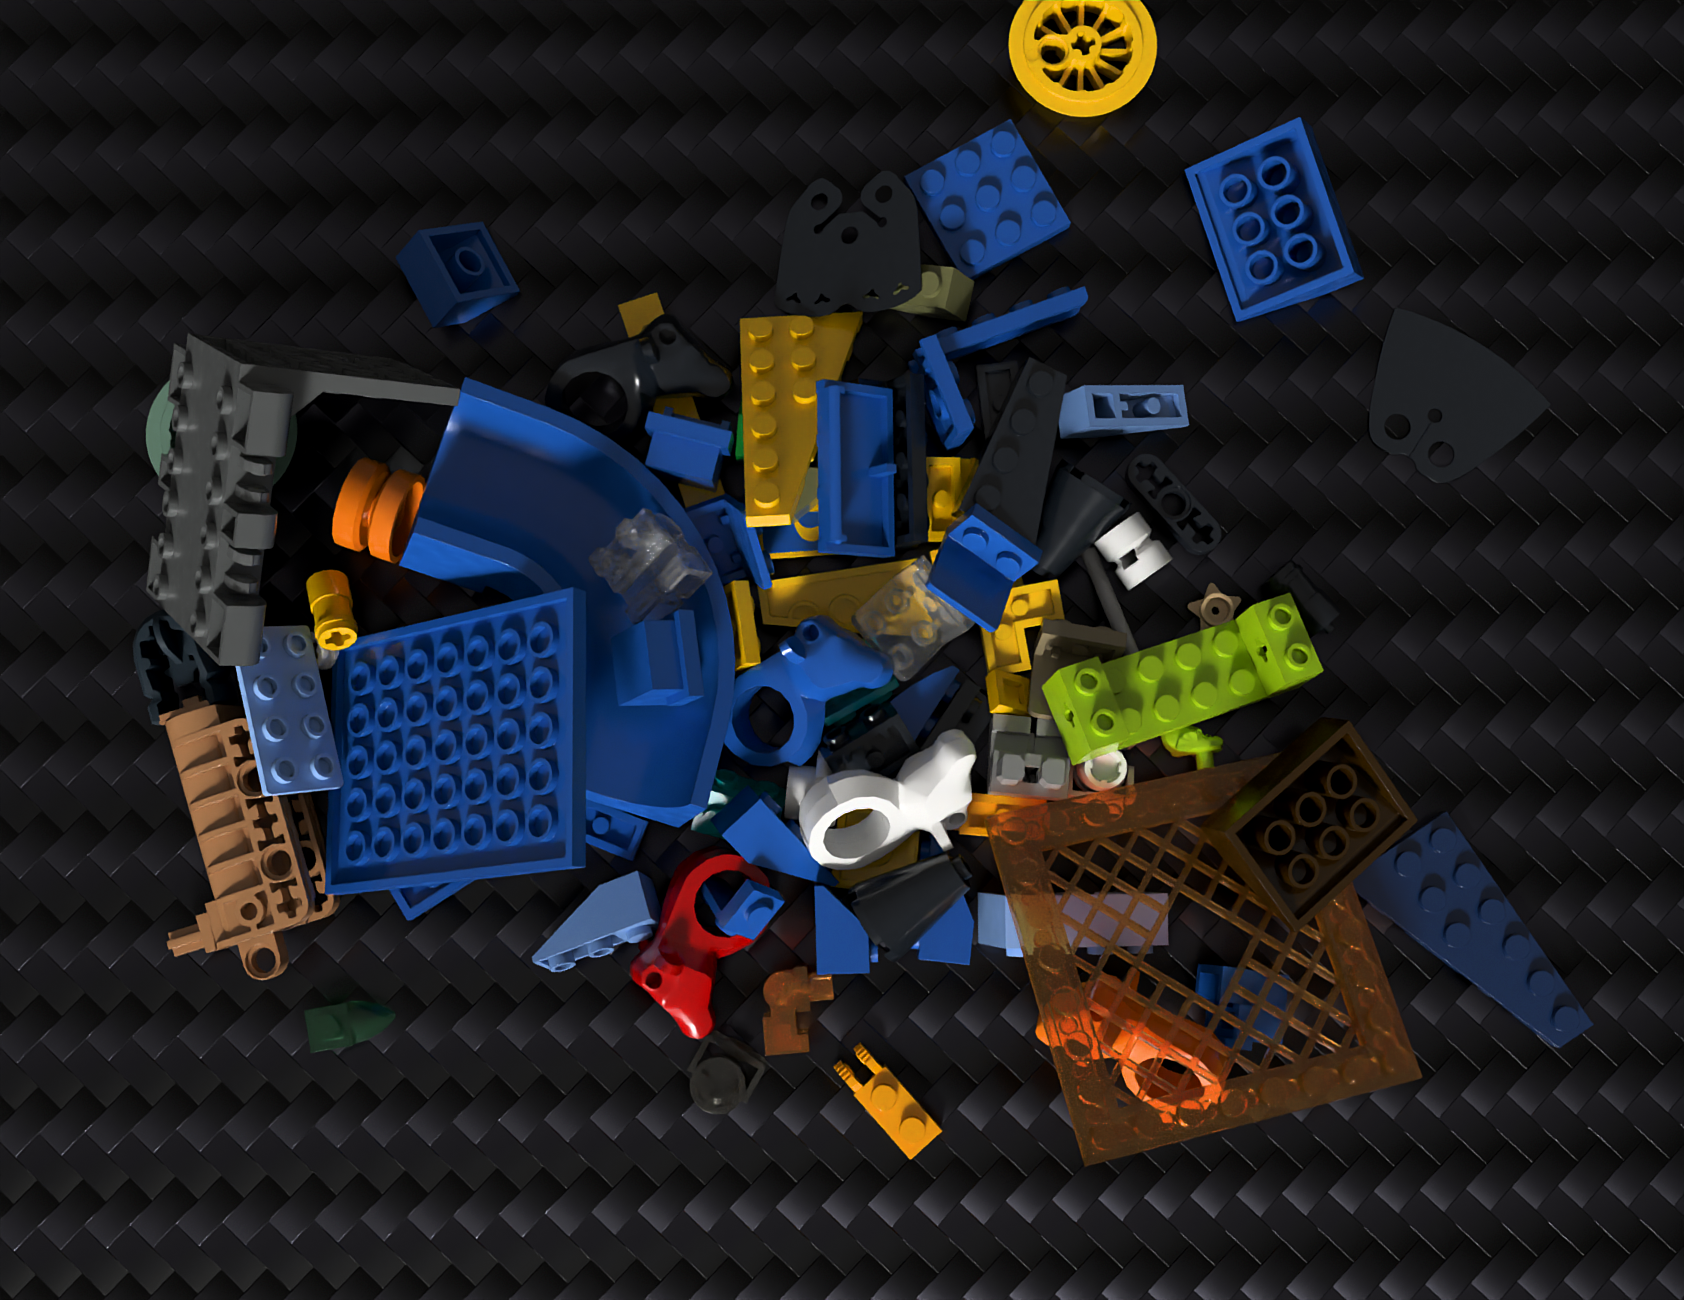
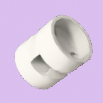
[1094,512,1173,591]

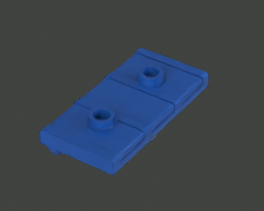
[816,379,897,558]

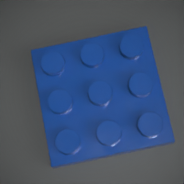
[904,119,1071,280]

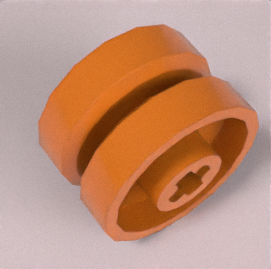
[332,457,425,563]

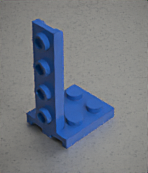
[908,286,1088,454]

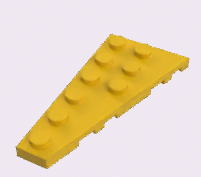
[740,312,863,527]

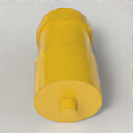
[306,570,358,651]

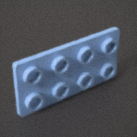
[235,625,344,796]

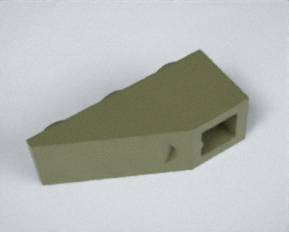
[863,264,975,322]

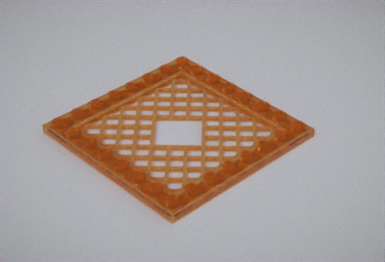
[984,752,1423,1167]

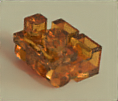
[763,964,834,1056]

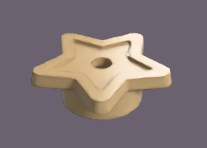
[1188,583,1241,631]

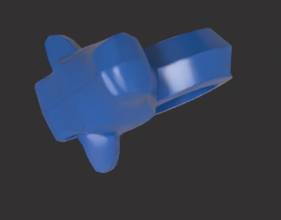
[724,615,896,767]

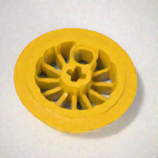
[1009,0,1157,117]

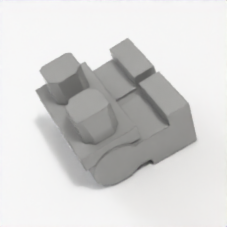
[987,713,1070,802]

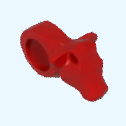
[630,846,770,1039]

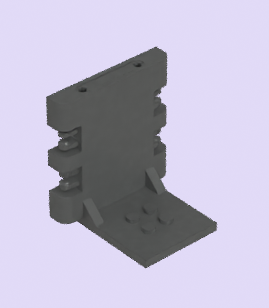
[146,333,460,666]

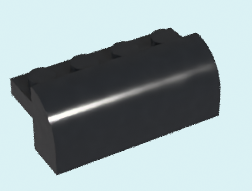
[849,373,930,551]

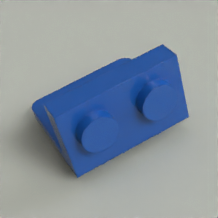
[684,493,775,590]

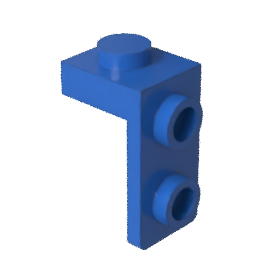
[699,875,785,940]

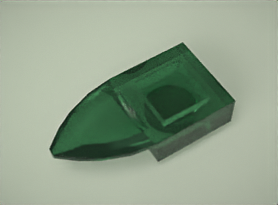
[304,1001,396,1053]

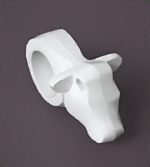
[799,729,977,870]

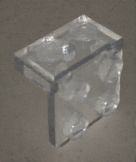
[851,555,975,681]

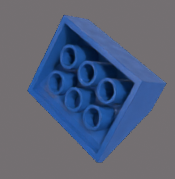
[1185,117,1364,322]

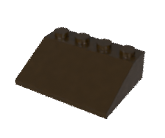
[1200,717,1418,933]

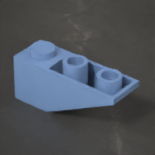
[532,871,661,972]

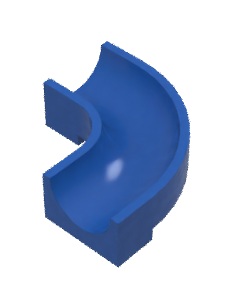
[399,377,735,828]

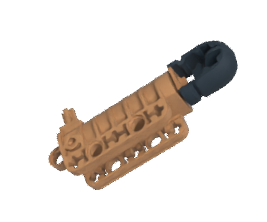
[133,609,340,980]

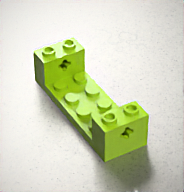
[1042,593,1324,766]

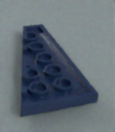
[1347,811,1594,1048]

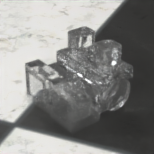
[588,508,713,625]

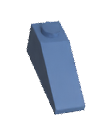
[1058,385,1189,439]

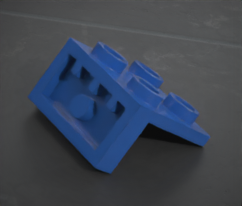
[925,503,1043,633]

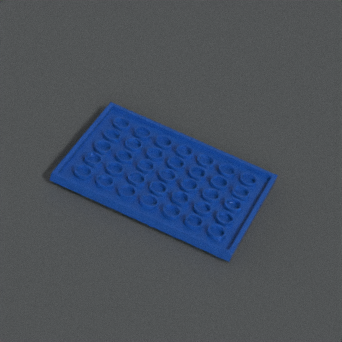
[325,587,586,895]

